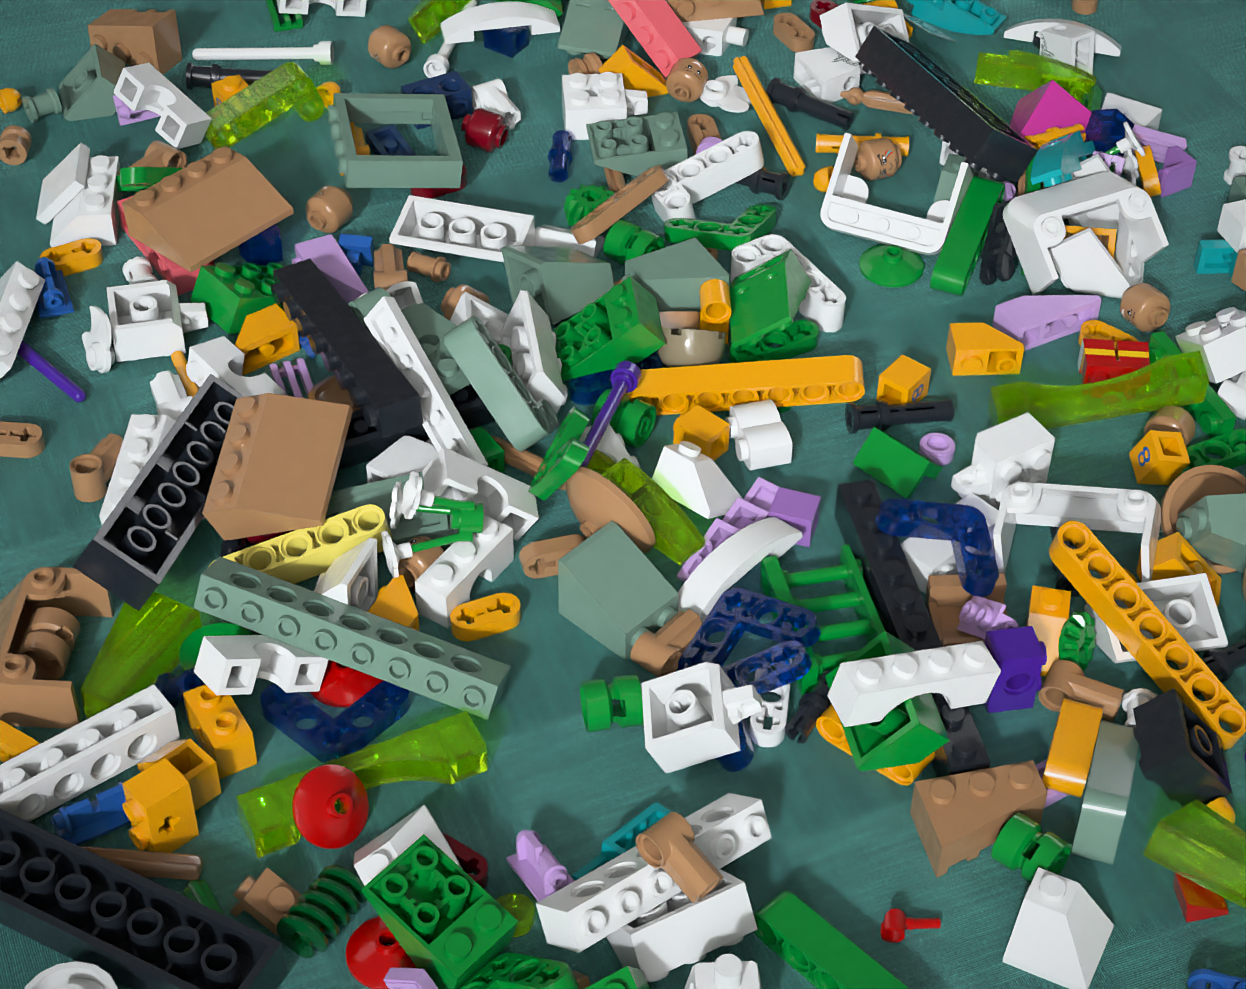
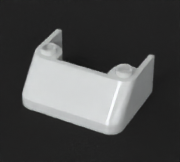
[821,133,973,255]
[1047,154,1144,299]
[1003,171,1169,296]
[993,482,1161,582]

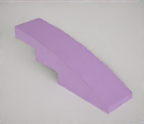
[677,477,780,582]

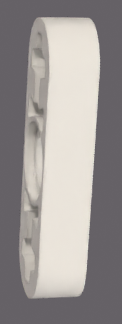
[749,648,792,747]

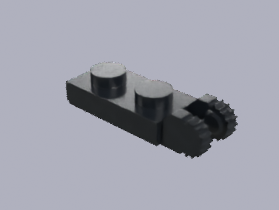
[979,201,1016,286]

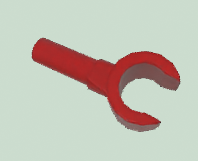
[880,909,941,943]

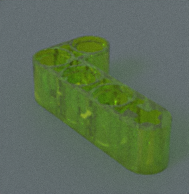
[204,62,325,149]

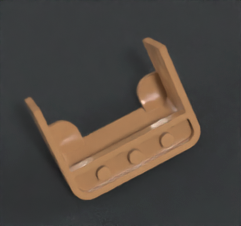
[0,567,114,729]

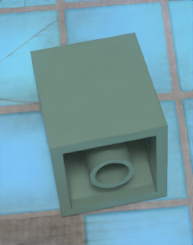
[622,238,730,312]
[501,245,614,325]
[1176,493,1246,573]
[558,521,679,660]

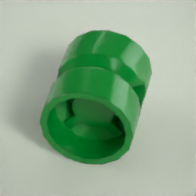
[604,219,665,265]
[591,388,657,448]
[580,674,644,733]
[991,812,1072,883]

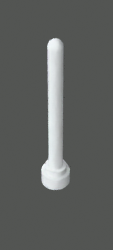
[423,0,477,78]
[192,41,334,65]

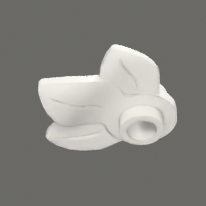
[700,75,752,113]
[82,306,115,373]

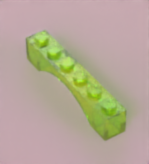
[988,351,1209,429]
[236,711,488,858]

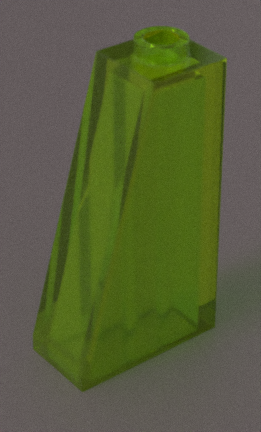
[80,591,202,718]
[1143,800,1246,909]

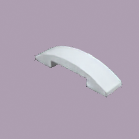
[440,2,560,44]
[1004,19,1122,57]
[678,517,803,623]

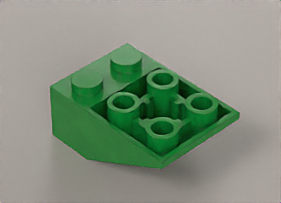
[729,249,812,349]
[190,262,285,334]
[553,276,666,381]
[362,834,518,989]

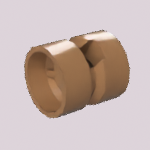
[17,607,81,680]

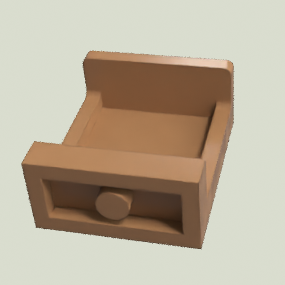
[924,573,1007,647]

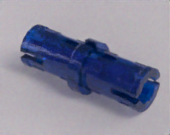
[548,130,573,183]

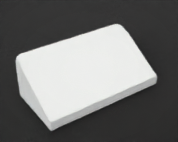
[535,225,605,257]

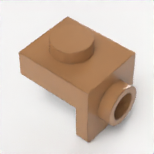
[230,868,301,936]

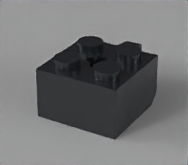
[1133,688,1232,812]

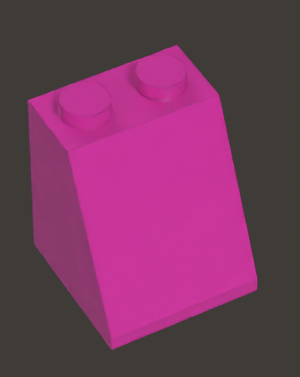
[1010,80,1098,146]

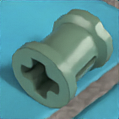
[22,87,62,123]

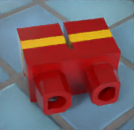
[1077,338,1150,402]

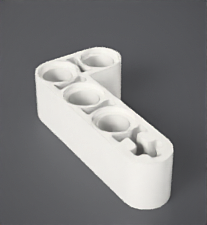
[651,131,764,222]
[730,234,846,332]

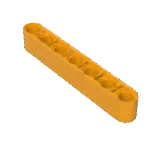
[625,355,865,416]
[1049,521,1246,750]

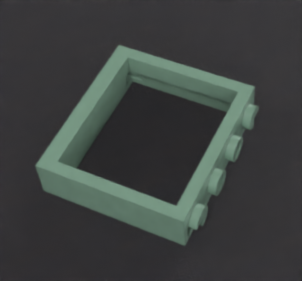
[327,93,463,188]

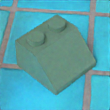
[59,44,125,122]

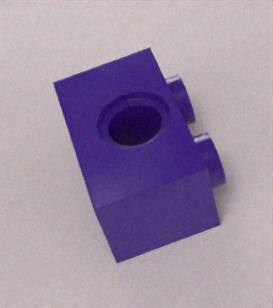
[984,626,1047,713]

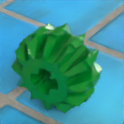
[564,183,614,229]

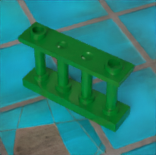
[759,544,885,695]

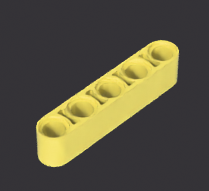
[208,504,392,584]

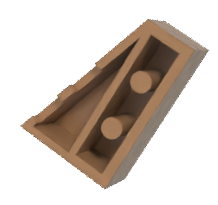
[87,9,182,75]
[910,760,1048,878]

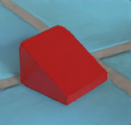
[1173,871,1229,923]

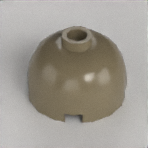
[657,327,726,368]

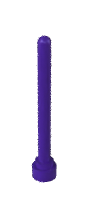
[17,340,86,403]
[580,361,641,468]

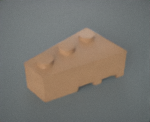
[667,0,764,22]

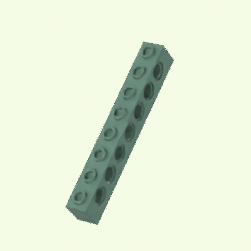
[193,556,511,720]

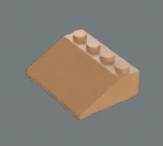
[122,146,294,273]
[202,393,353,541]

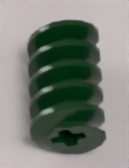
[277,864,368,958]

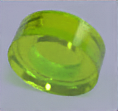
[496,893,535,937]

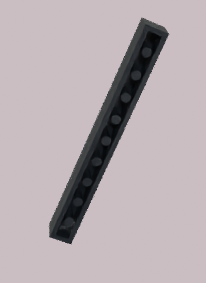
[834,479,991,778]

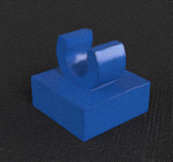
[338,234,375,275]

